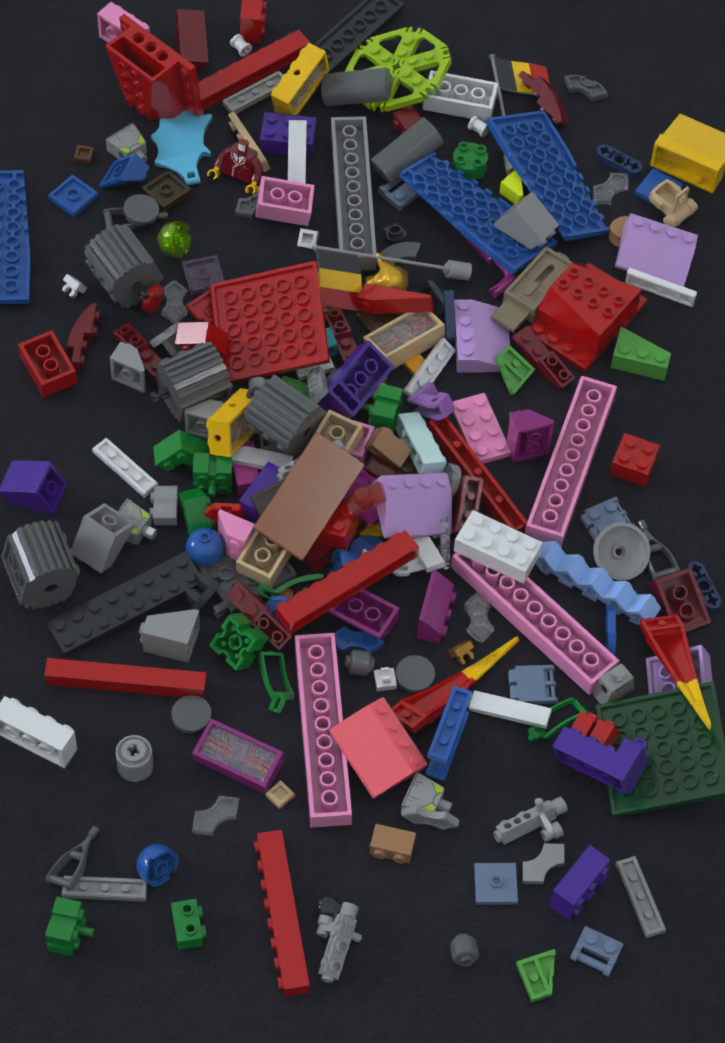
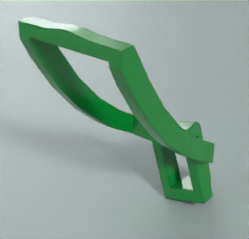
[258,574,324,599]
[259,651,295,714]
[527,697,588,741]

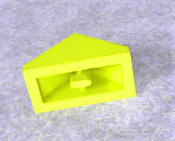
[499,170,523,204]

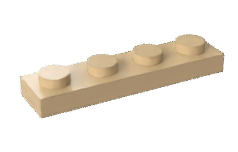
[228,111,270,172]

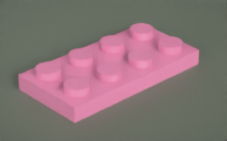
[452,393,511,464]

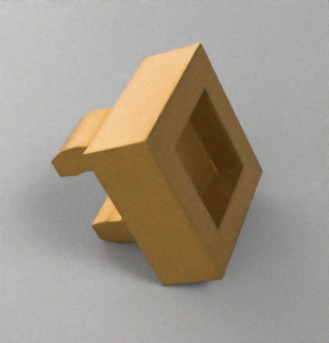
[448,641,474,664]

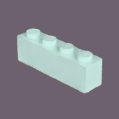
[395,412,446,474]

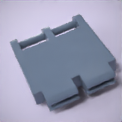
[580,497,635,541]
[508,665,558,704]

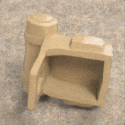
[649,179,698,228]

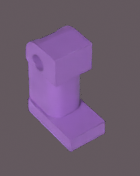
[407,382,456,420]

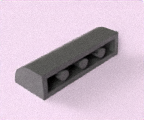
[321,67,393,107]
[371,117,444,186]

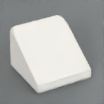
[297,228,319,249]

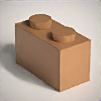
[364,427,412,470]
[369,824,416,864]

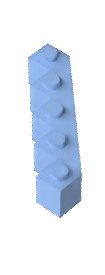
[535,541,661,625]

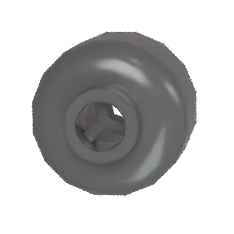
[344,649,374,676]
[450,934,479,967]

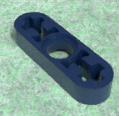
[596,144,642,178]
[443,290,456,343]
[688,561,721,613]

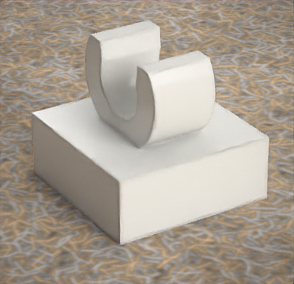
[62,274,87,298]
[374,667,397,691]

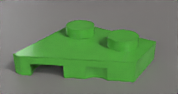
[495,344,535,395]
[516,949,555,1003]

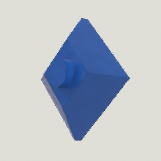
[99,153,150,188]

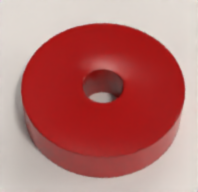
[142,284,164,313]

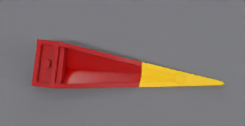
[640,614,711,730]
[391,636,519,733]

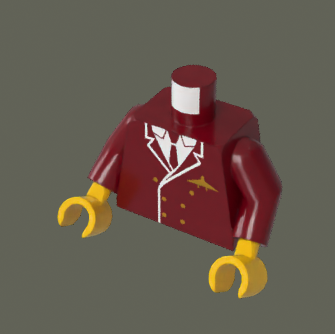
[207,139,263,195]

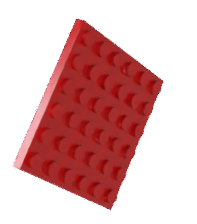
[210,261,330,384]

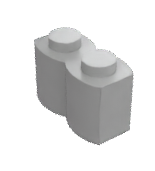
[150,486,178,525]

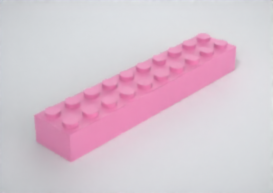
[525,376,617,547]
[451,552,619,695]
[295,633,352,828]

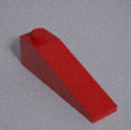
[356,283,434,314]

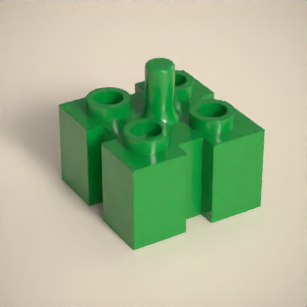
[360,383,403,434]
[193,453,233,498]
[209,613,268,671]
[45,897,94,957]

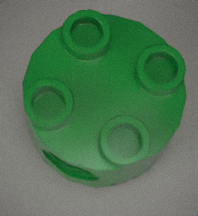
[452,142,488,181]

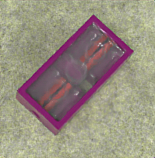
[192,719,285,794]

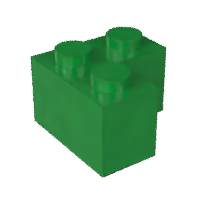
[153,430,208,471]
[178,488,215,535]

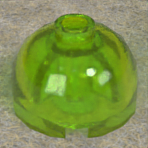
[157,221,191,258]

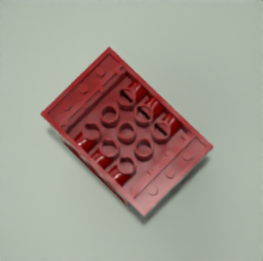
[105,14,204,119]
[529,263,647,372]

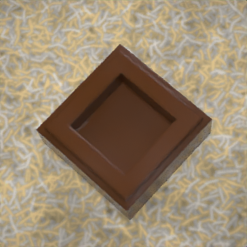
[73,145,95,165]

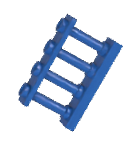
[426,685,473,781]

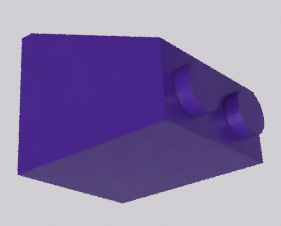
[0,460,67,515]

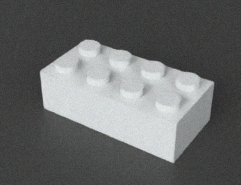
[423,70,498,122]
[454,510,543,584]
[0,696,77,768]

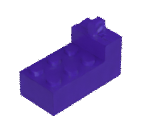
[317,341,394,419]
[552,726,649,796]

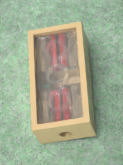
[363,312,445,370]

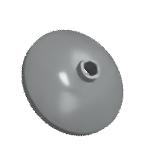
[593,522,650,580]

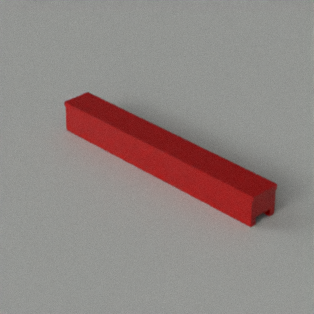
[428,417,527,534]
[44,658,206,699]

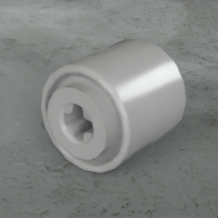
[115,735,154,782]

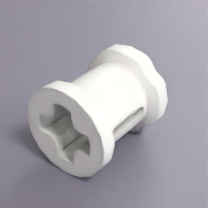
[230,34,252,57]
[468,115,490,137]

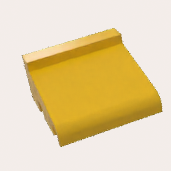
[650,114,725,193]

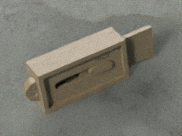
[491,246,573,333]

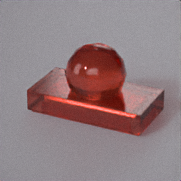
[344,482,387,517]

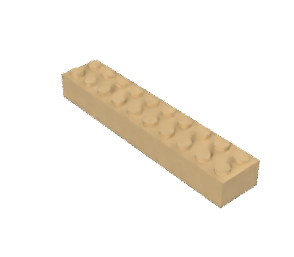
[236,409,363,588]

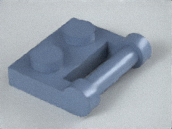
[377,178,419,211]
[570,926,623,977]

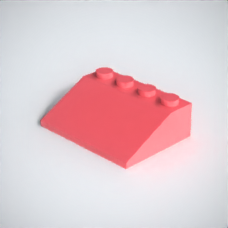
[329,697,428,798]

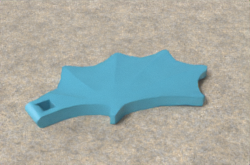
[151,109,212,186]

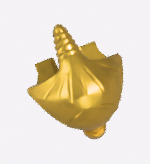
[366,253,409,291]

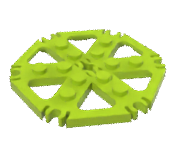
[345,27,452,112]

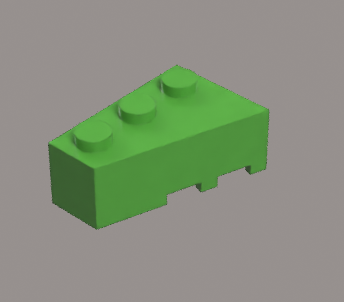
[611,327,671,380]

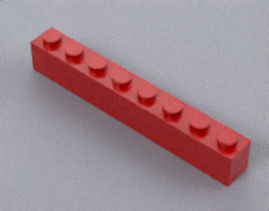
[198,30,311,111]
[277,530,419,634]
[254,830,310,997]

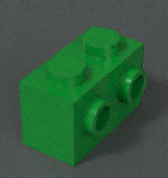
[171,899,206,950]

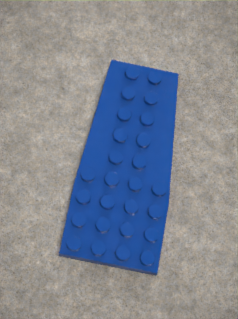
[485,110,610,241]
[400,152,558,275]
[0,170,31,304]

